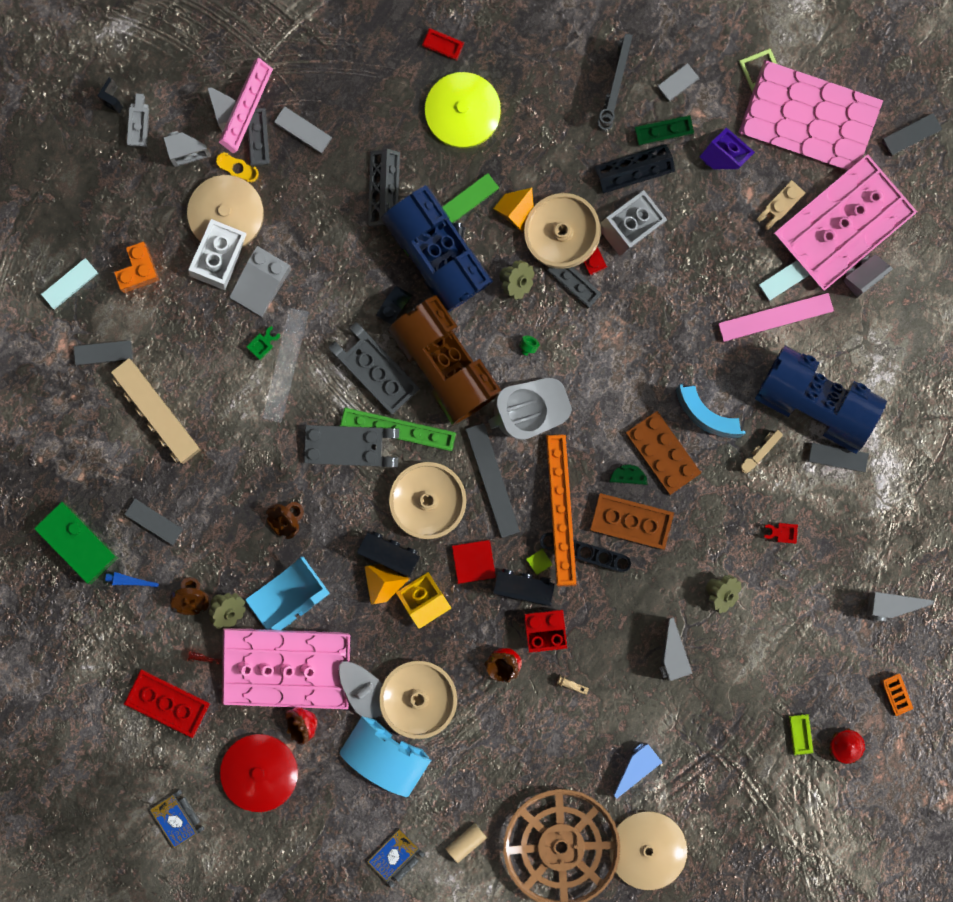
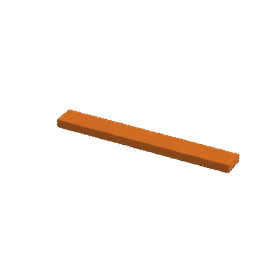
[546,435,577,587]

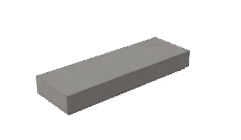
[274,106,332,154]

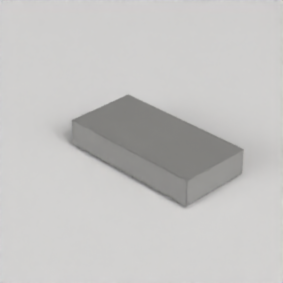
[657,63,699,102]

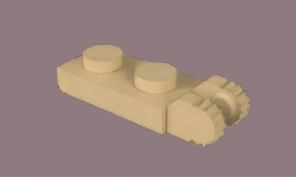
[756,180,805,230]
[741,430,783,473]

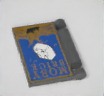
[150,790,205,849]
[367,829,425,888]

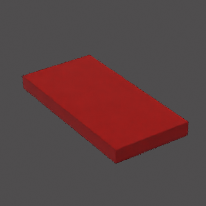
[124,669,211,738]

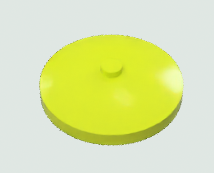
[425,72,501,148]

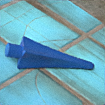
[105,572,159,587]

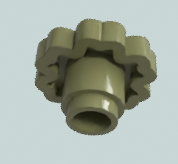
[499,260,534,300]
[706,575,741,613]
[209,593,246,629]

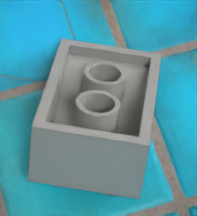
[600,190,667,256]
[229,246,292,317]
[866,592,934,622]
[659,618,693,681]

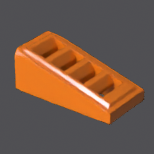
[880,673,913,716]

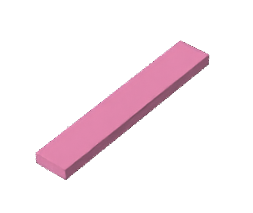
[219,58,273,154]
[718,293,834,342]

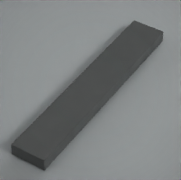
[466,423,520,538]

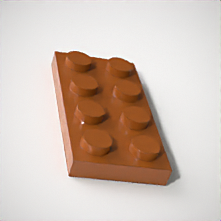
[626,411,701,495]
[590,493,674,550]

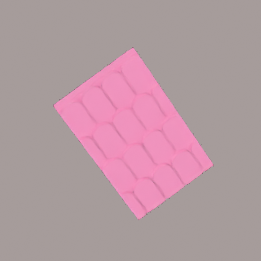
[738,60,883,170]
[775,154,917,291]
[222,628,350,709]

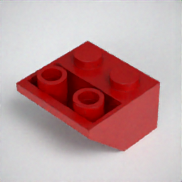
[524,610,568,653]

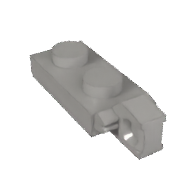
[127,93,149,147]

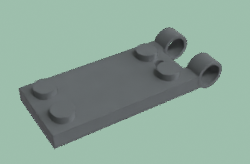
[598,33,633,132]
[328,321,420,415]
[305,425,399,467]

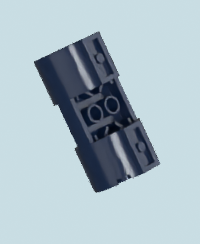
[380,185,493,312]
[755,345,888,454]

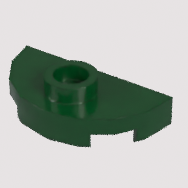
[609,464,648,485]

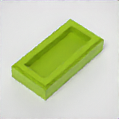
[789,714,813,755]

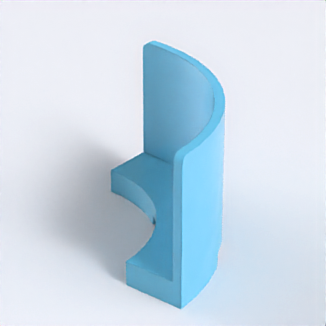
[676,384,746,438]
[246,556,330,630]
[340,716,431,797]

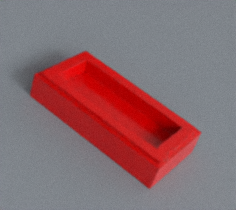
[422,28,464,61]

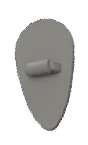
[339,661,383,718]

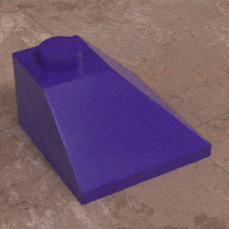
[700,128,755,169]

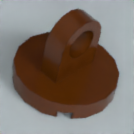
[266,502,304,539]
[170,577,209,615]

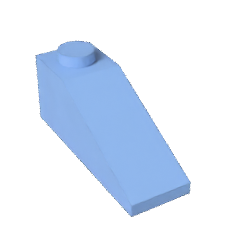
[613,743,662,798]

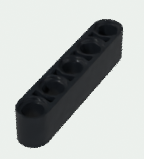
[540,532,631,573]

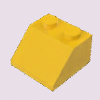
[396,572,451,629]

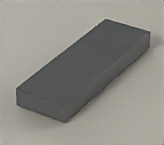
[248,108,270,166]
[883,113,942,156]
[547,267,602,308]
[74,340,133,366]
[808,443,869,473]
[124,499,184,546]

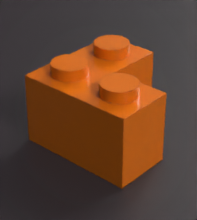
[114,241,159,293]

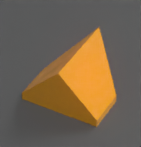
[493,187,534,232]
[365,564,410,604]

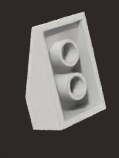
[189,219,246,290]

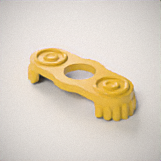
[216,152,259,182]

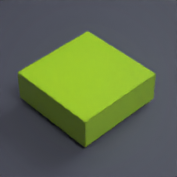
[526,549,553,575]

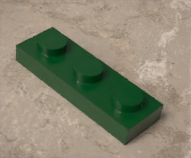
[634,115,694,147]

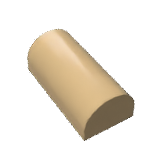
[445,823,488,863]

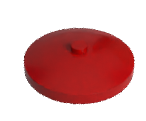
[220,734,298,812]

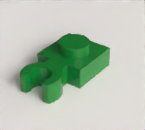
[247,326,281,361]

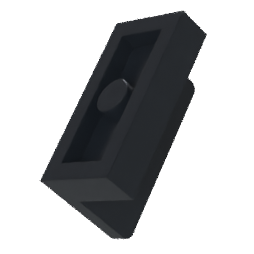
[98,77,123,114]

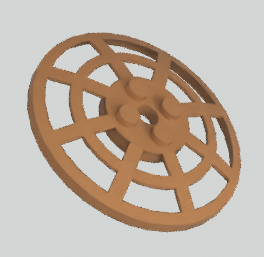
[503,789,620,902]

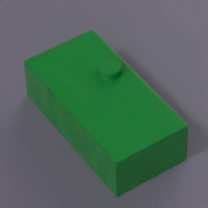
[34,502,119,584]

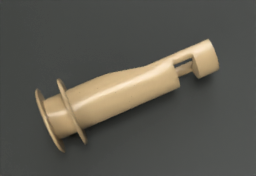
[556,674,589,695]

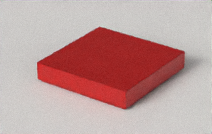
[452,540,496,584]

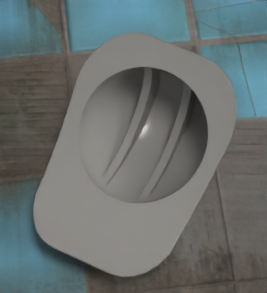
[488,378,572,440]

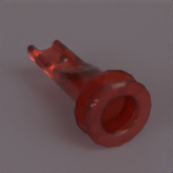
[188,649,221,664]

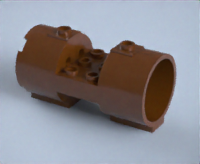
[388,295,501,426]

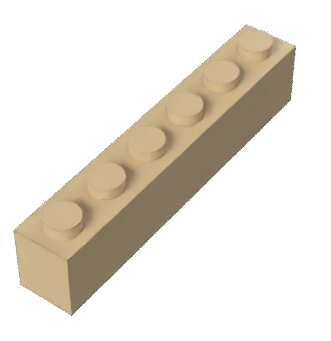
[111,358,201,464]

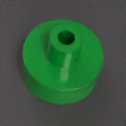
[519,335,540,356]

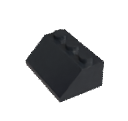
[357,531,420,578]
[493,569,555,606]

